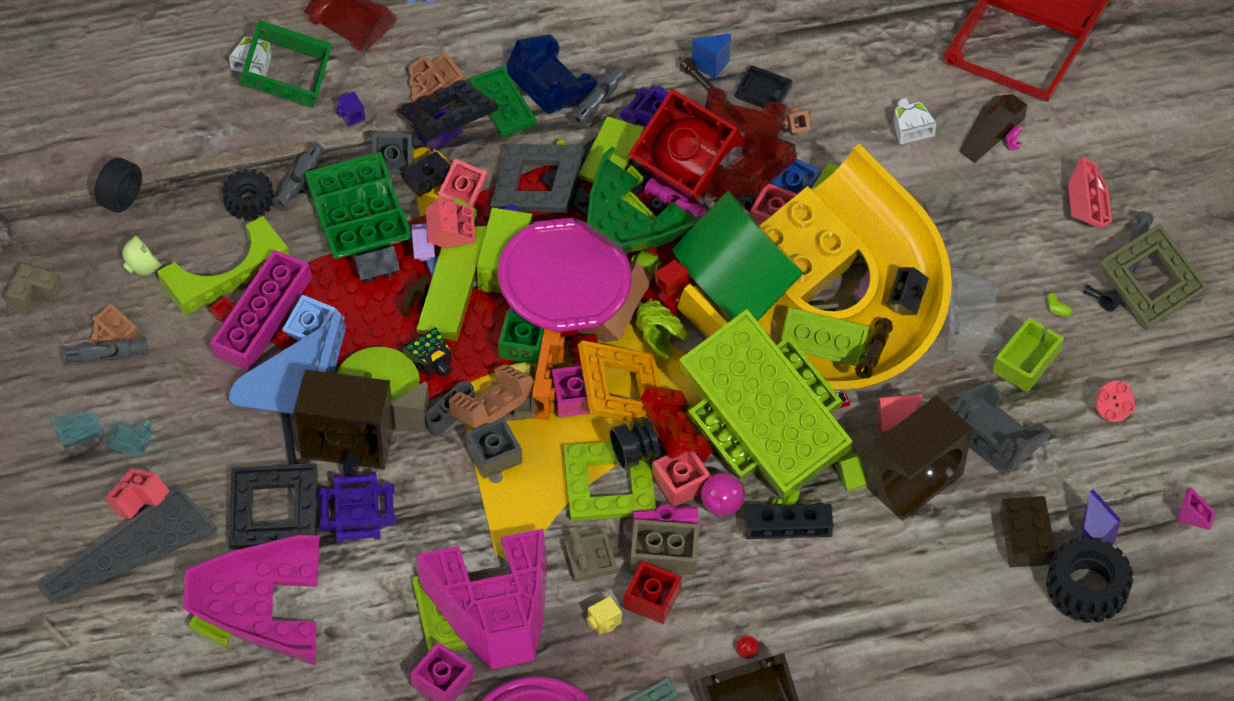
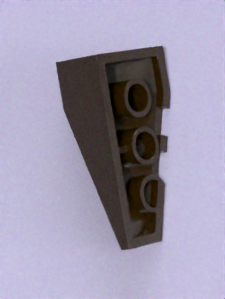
[960,94,1027,163]

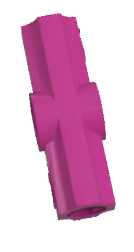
[633,505,699,528]

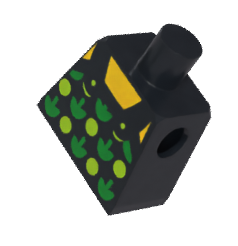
[403,327,452,377]

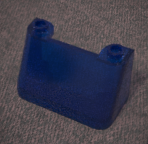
[506,34,598,114]

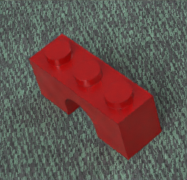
[655,260,689,316]

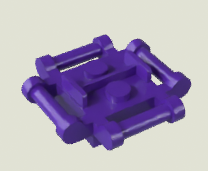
[620,85,693,129]
[317,472,397,543]

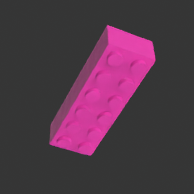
[210,250,313,371]

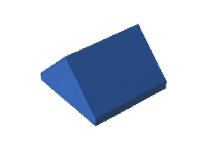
[692,33,731,78]

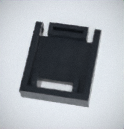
[734,65,793,113]

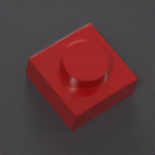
[209,296,236,323]

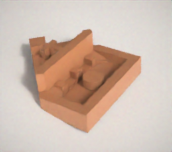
[91,303,139,343]

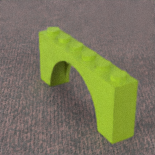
[157,216,289,316]

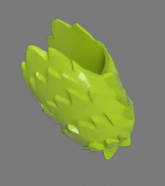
[636,299,688,359]

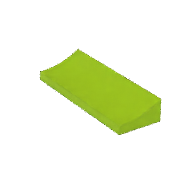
[417,226,487,341]

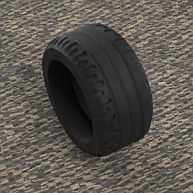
[94,157,142,213]

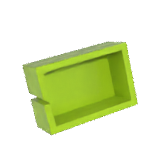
[993,317,1064,393]

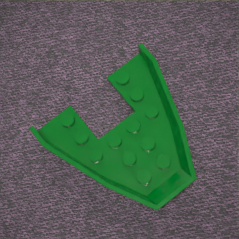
[587,147,708,254]

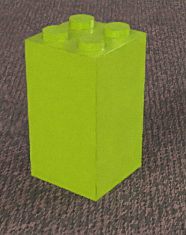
[477,208,532,293]

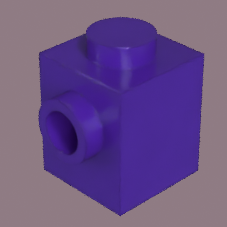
[335,91,365,127]

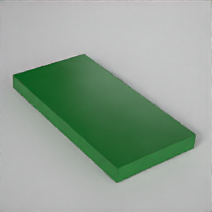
[468,66,537,138]

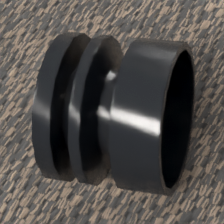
[609,416,660,470]

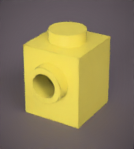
[586,596,622,635]

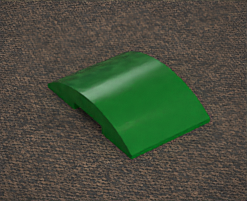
[304,152,412,259]
[672,191,804,322]

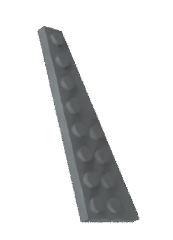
[38,486,217,604]

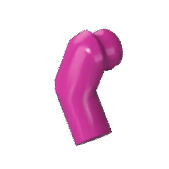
[1004,125,1022,151]

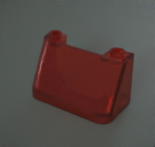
[304,0,398,52]
[705,86,786,162]
[711,130,797,199]

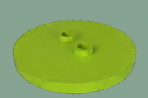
[337,347,420,403]

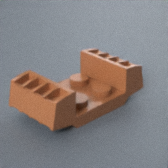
[449,364,534,428]

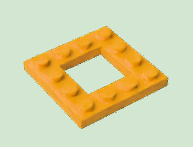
[578,341,660,426]

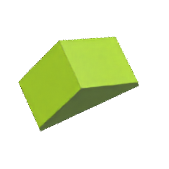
[833,451,867,492]

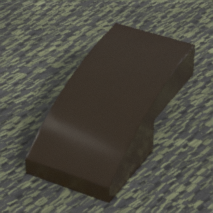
[401,275,430,318]

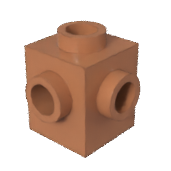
[782,106,812,135]

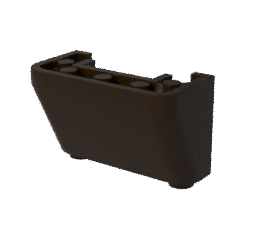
[694,653,799,701]

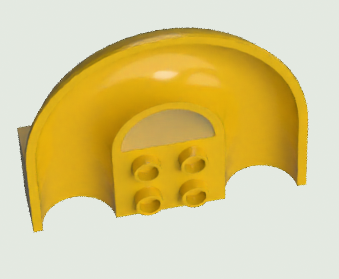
[677,144,952,391]

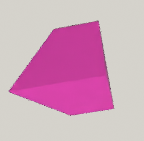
[1178,487,1215,530]

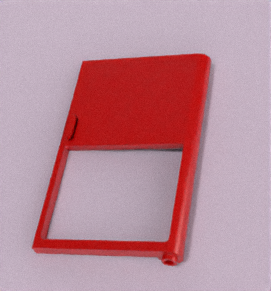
[943,0,1110,102]

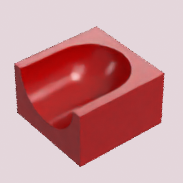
[628,88,745,206]

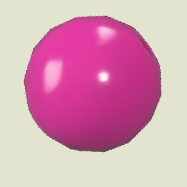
[701,472,745,517]

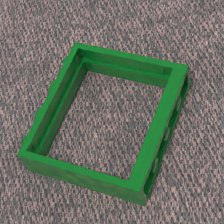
[239,19,332,108]

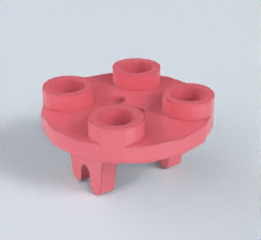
[1095,380,1135,422]

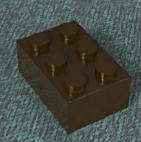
[999,496,1056,568]

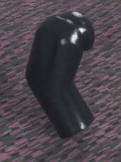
[648,198,667,214]

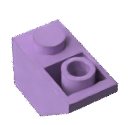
[412,223,435,261]

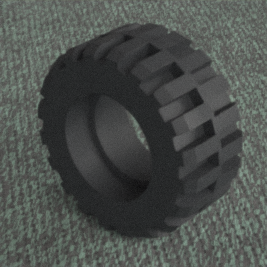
[1046,537,1133,623]

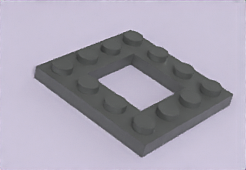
[490,144,585,213]

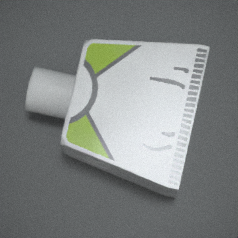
[229,37,272,77]
[893,98,936,145]

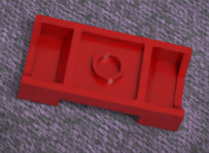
[640,386,713,462]

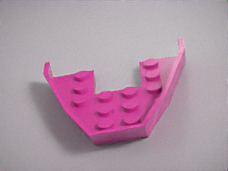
[416,529,548,670]
[183,535,320,665]

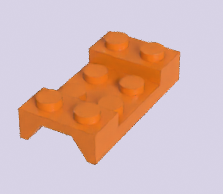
[532,329,565,420]

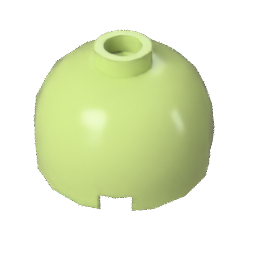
[122,236,162,276]

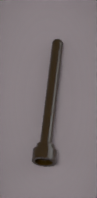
[680,57,746,124]

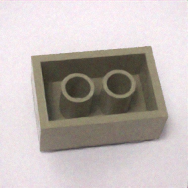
[630,519,699,575]

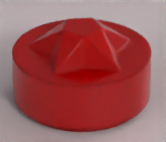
[736,636,759,659]

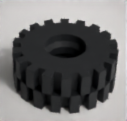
[222,169,274,221]

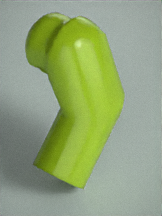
[1047,293,1072,317]
[772,490,800,505]

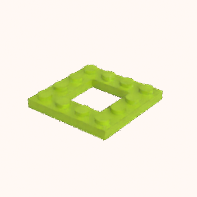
[564,442,656,522]

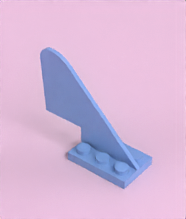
[229,313,346,414]

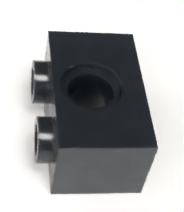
[404,151,450,197]
[886,267,929,315]

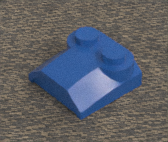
[768,154,821,194]

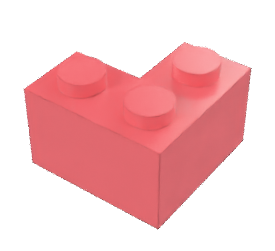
[104,468,170,519]

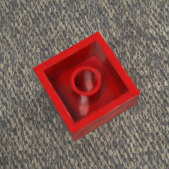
[624,561,682,624]

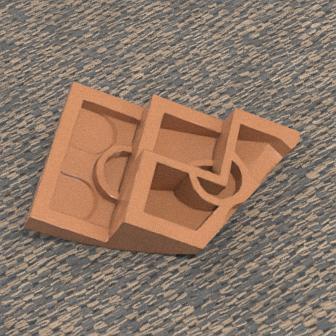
[409,52,467,102]

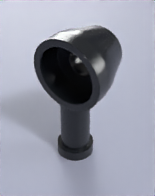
[1083,284,1122,312]

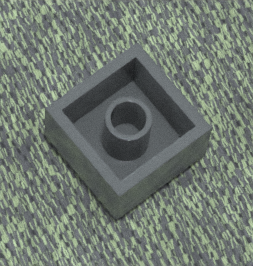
[465,417,522,478]

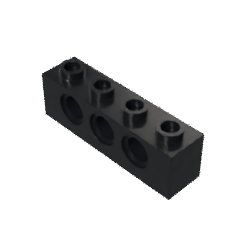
[744,503,833,539]

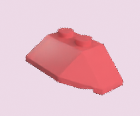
[1068,157,1112,229]

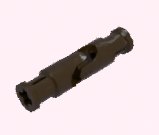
[855,318,893,379]

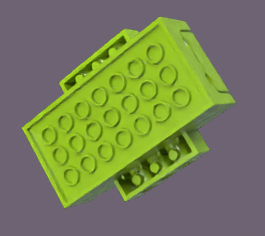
[679,309,853,500]

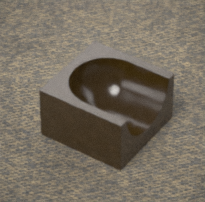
[295,370,394,470]
[867,395,973,521]

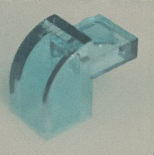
[106,421,152,456]

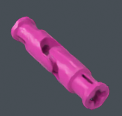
[644,178,707,220]

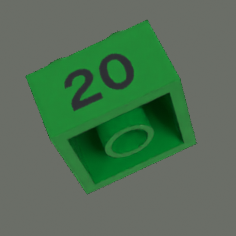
[498,310,544,364]

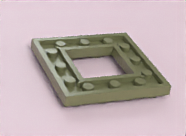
[1097,223,1209,330]

